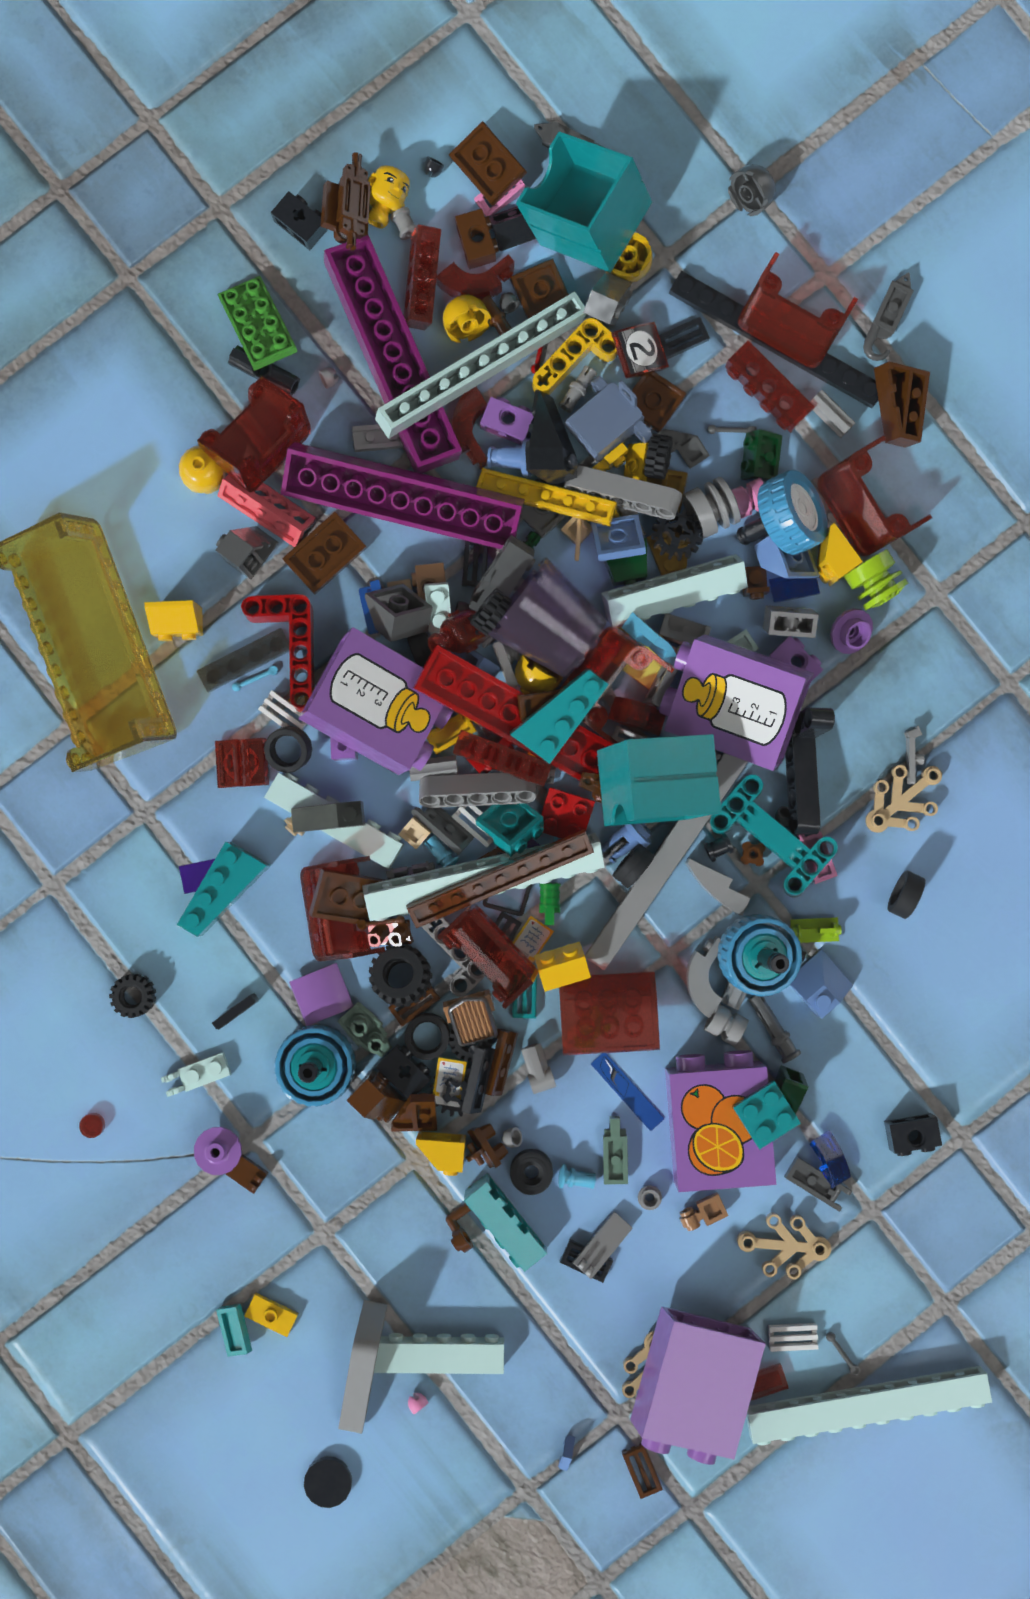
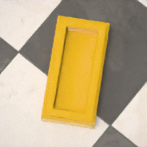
[426,714,477,755]

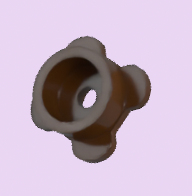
[740,841,766,866]

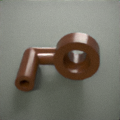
[446,1203,474,1253]

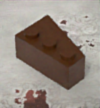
[874,361,930,448]
[346,1069,406,1123]

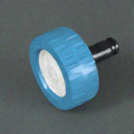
[737,470,828,555]

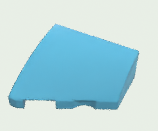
[621,612,677,666]

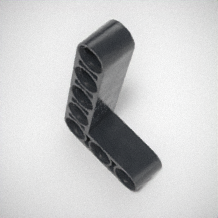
[785,707,835,834]

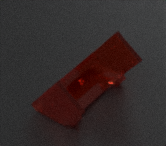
[738,252,858,368]
[817,435,932,557]
[560,626,675,744]
[300,856,385,961]
[437,904,539,1009]

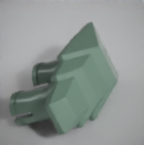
[338,1001,392,1057]

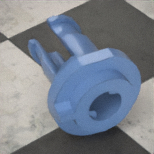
[487,438,532,477]
[601,823,652,864]

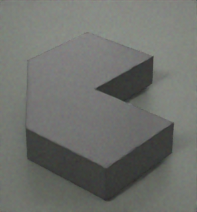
[647,429,710,469]

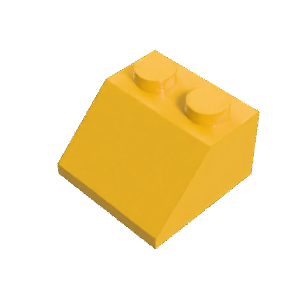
[816,523,863,586]
[144,600,203,641]
[534,941,591,992]
[416,1131,466,1176]

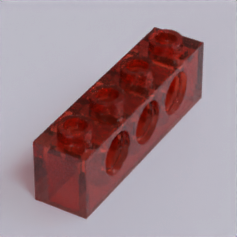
[403,224,441,331]
[725,340,815,433]
[452,730,552,788]

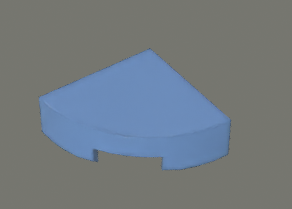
[558,1435,575,1471]

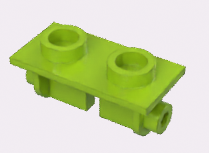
[790,917,842,943]

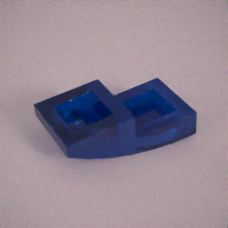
[769,577,820,603]
[809,1130,851,1188]

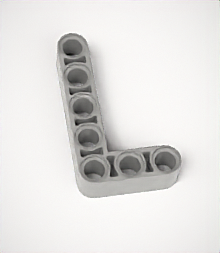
[338,1300,388,1434]

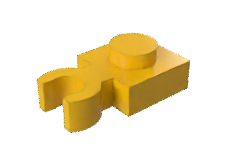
[592,442,628,472]

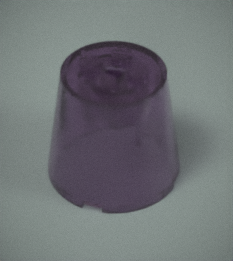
[488,557,607,677]

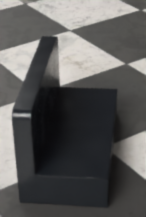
[489,206,536,251]

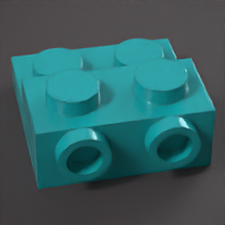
[476,803,544,857]

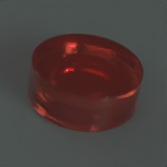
[79,1113,105,1138]

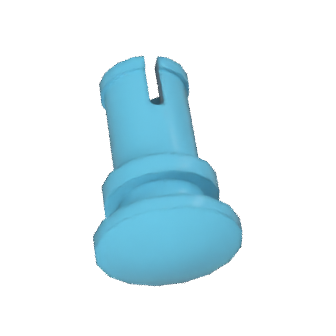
[424,835,460,868]
[558,1164,596,1189]

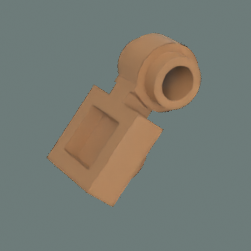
[679,1192,728,1231]

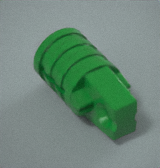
[539,882,561,925]

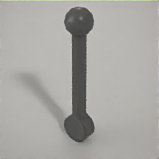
[707,425,757,434]
[826,1332,860,1375]

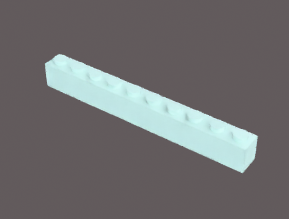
[375,291,586,439]
[362,833,605,921]
[746,1366,992,1445]

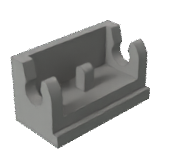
[658,613,711,645]

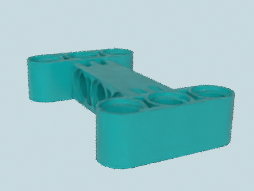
[710,774,838,896]

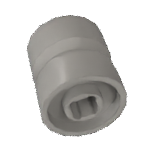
[704,1004,749,1046]

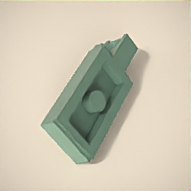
[603,1116,628,1184]

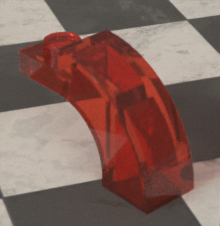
[436,254,514,300]
[452,386,488,470]

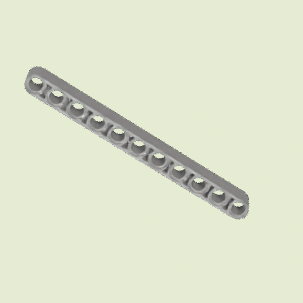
[585,753,748,971]

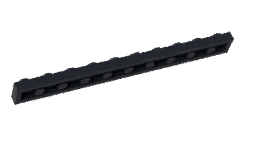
[669,271,878,408]

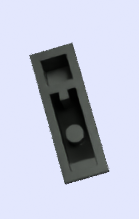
[291,801,365,833]

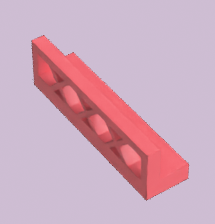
[217,466,316,547]

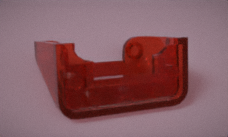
[197,376,311,492]

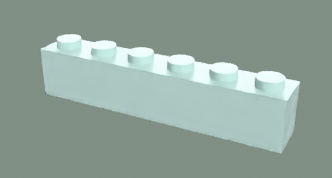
[601,554,748,627]
[264,773,404,869]
[374,1333,504,1374]

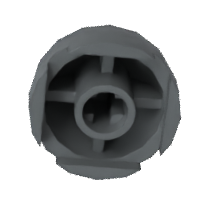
[728,164,776,216]

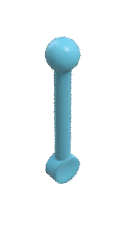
[232,666,278,691]

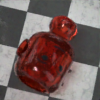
[428,609,486,654]

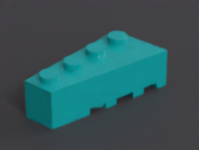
[510,668,609,764]
[177,842,271,937]
[464,1173,547,1272]

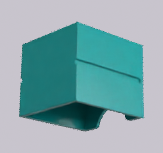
[516,131,652,273]
[597,734,722,826]

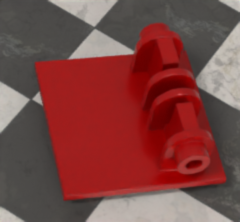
[541,787,595,838]

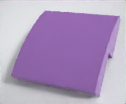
[289,963,353,1026]

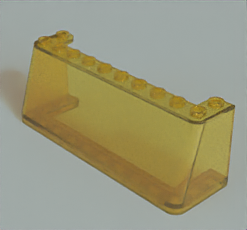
[0,513,177,772]

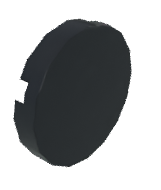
[304,1456,352,1508]

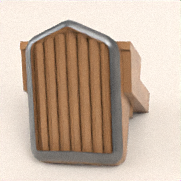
[443,989,498,1046]

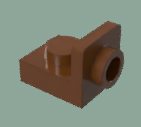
[743,566,770,600]

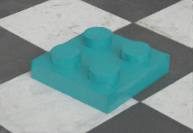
[732,1080,801,1150]

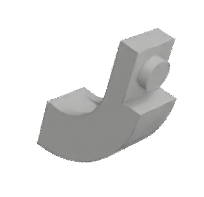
[686,936,722,1018]

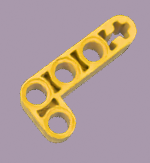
[532,318,619,395]

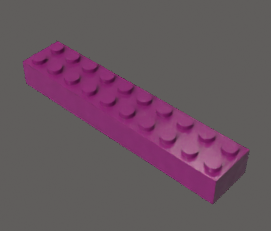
[324,235,462,474]
[280,442,525,549]

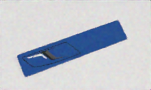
[591,1052,664,1131]

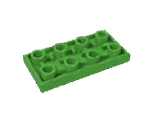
[217,276,298,371]

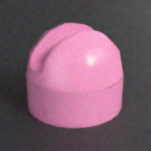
[408,1392,429,1415]

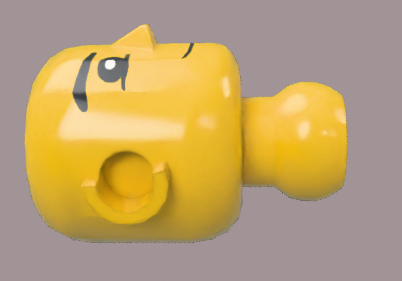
[368,165,410,229]

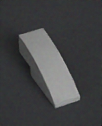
[685,859,750,915]

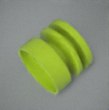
[844,549,909,611]

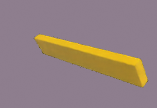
[476,468,617,526]

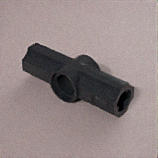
[228,345,300,397]

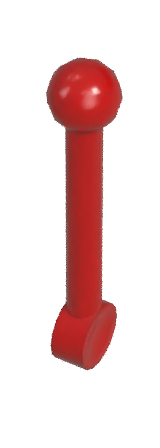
[531,346,544,374]

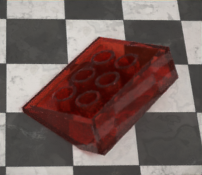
[559,972,660,1055]

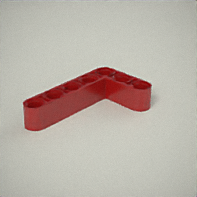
[241,594,315,713]

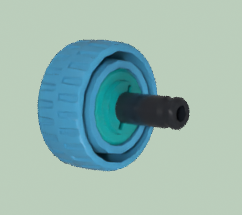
[717,914,802,997]
[274,1024,356,1107]

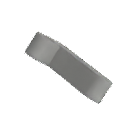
[421,917,489,997]

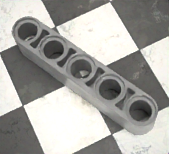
[564,465,682,520]
[419,772,536,808]

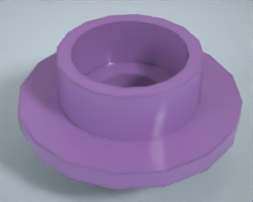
[830,608,873,654]
[194,1127,242,1175]

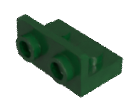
[740,429,783,482]

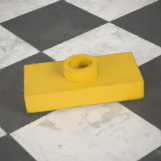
[624,443,649,481]
[244,1293,299,1337]

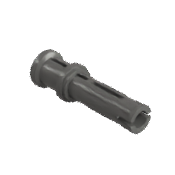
[748,995,801,1063]

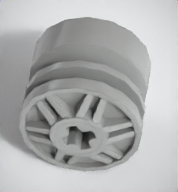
[682,477,741,539]

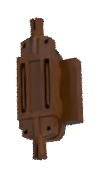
[321,152,371,250]

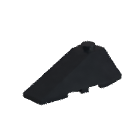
[525,390,578,485]

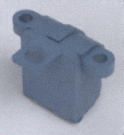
[564,376,652,462]

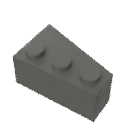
[583,271,633,326]
[216,526,279,580]
[469,535,536,612]

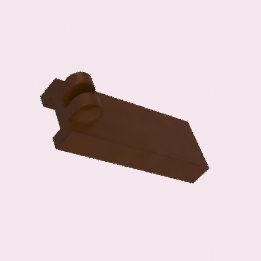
[486,1029,518,1096]
[213,1148,269,1194]

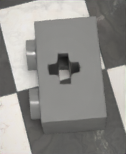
[763,605,819,638]

